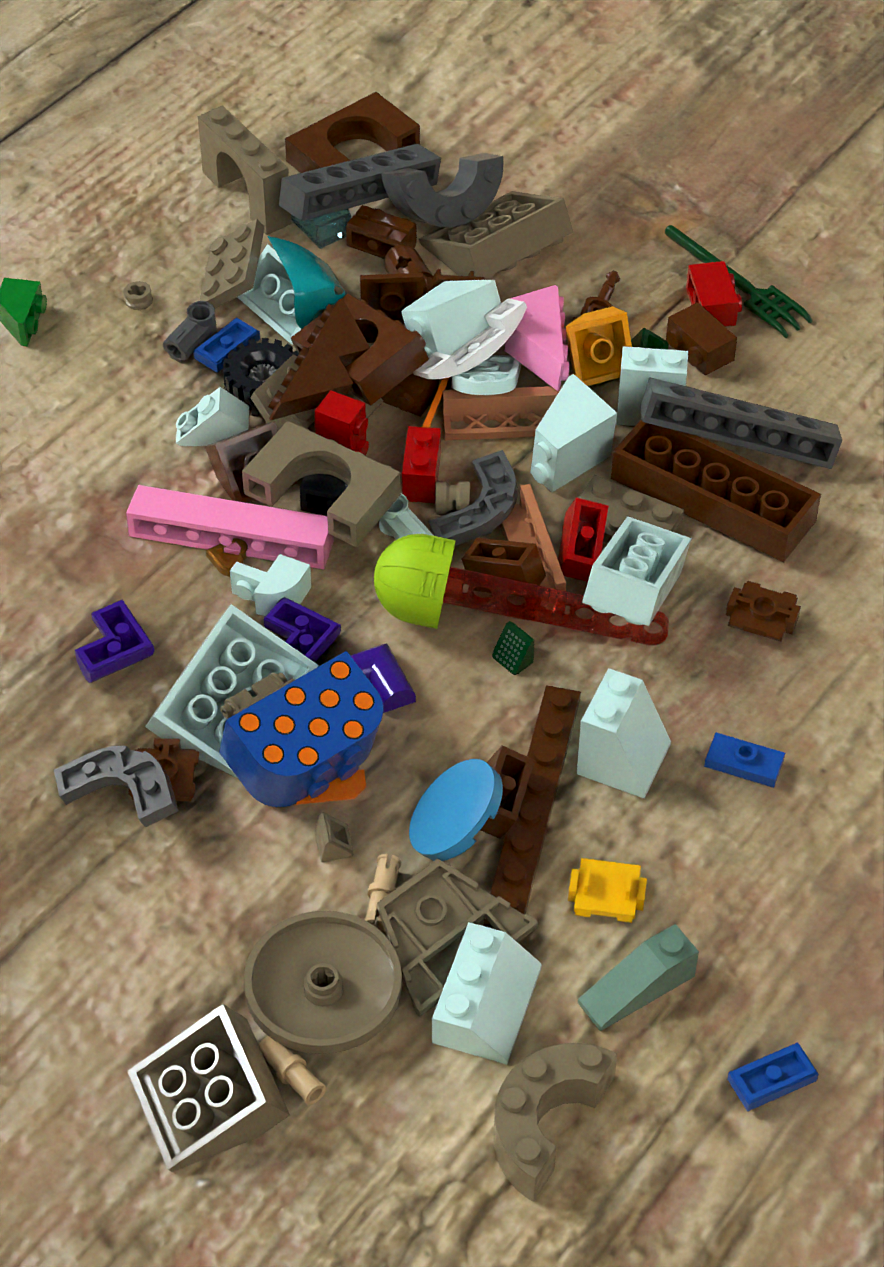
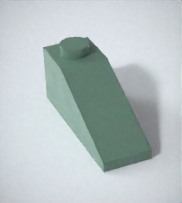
[578,924,699,1031]

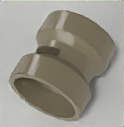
[436,481,470,515]

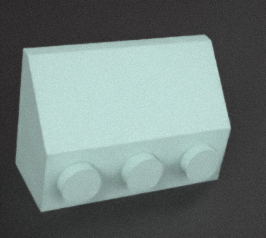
[237,244,339,345]
[432,922,542,1065]

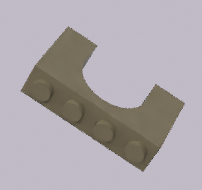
[198,105,292,235]
[242,421,401,547]

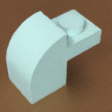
[230,554,311,616]

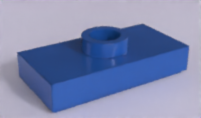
[194,318,260,373]
[704,732,785,788]
[727,1042,819,1112]

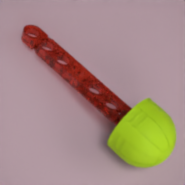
[374,534,669,645]

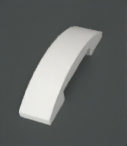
[413,298,527,379]

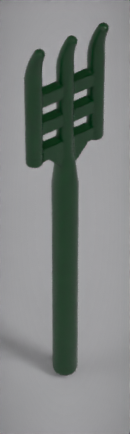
[665,225,812,338]

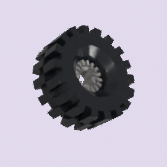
[223,338,299,417]

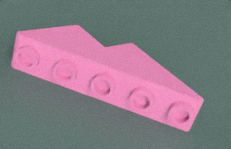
[504,285,569,391]

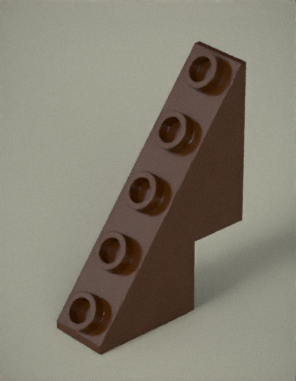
[268,298,370,421]

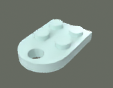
[452,355,521,395]

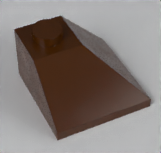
[360,273,423,324]

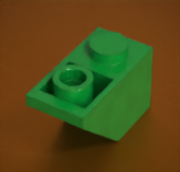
[0,277,47,347]

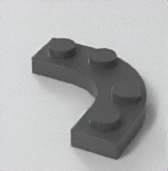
[428,450,518,546]
[54,746,179,827]

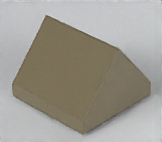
[315,812,354,862]

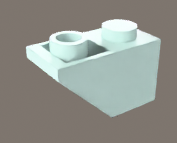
[176,387,249,446]

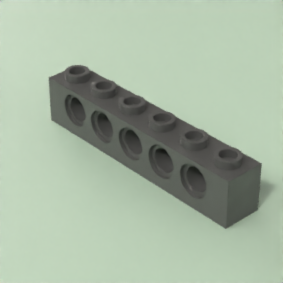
[279,144,441,221]
[640,377,842,469]

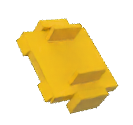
[568,858,647,923]

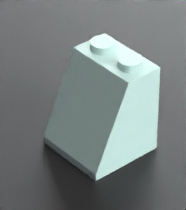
[401,280,501,357]
[616,346,688,426]
[530,374,617,492]
[577,668,671,798]

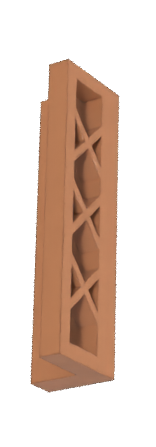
[443,386,562,441]
[500,484,566,615]

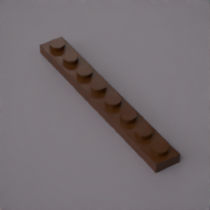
[483,685,581,928]

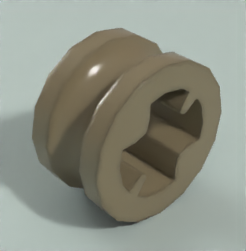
[123,281,153,310]

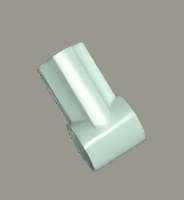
[379,493,434,540]

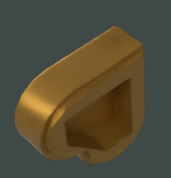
[206,538,248,577]

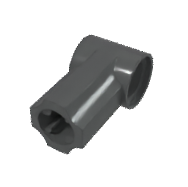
[163,301,217,362]

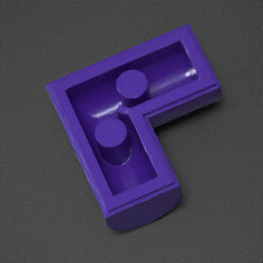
[263,597,341,663]
[75,600,154,683]
[350,643,416,713]

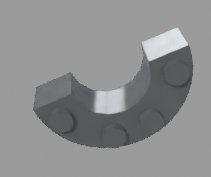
[381,153,504,227]

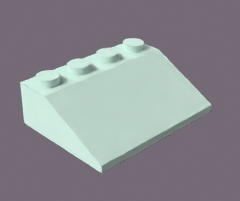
[145,604,319,778]

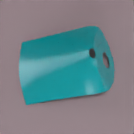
[267,236,347,329]

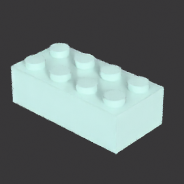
[582,516,692,626]

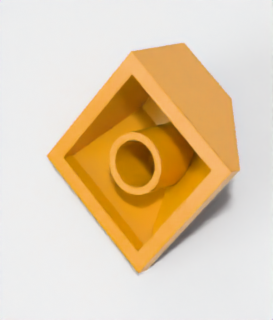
[566,306,632,386]

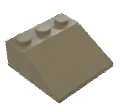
[128,1004,290,1172]

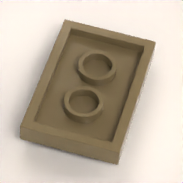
[200,219,265,309]
[579,475,684,544]

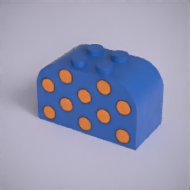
[219,651,383,807]

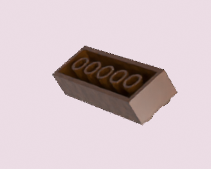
[611,419,821,563]

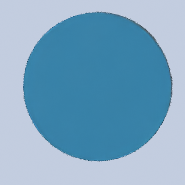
[409,759,503,861]

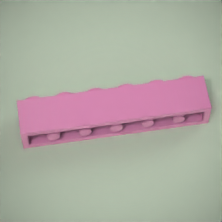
[126,485,334,569]

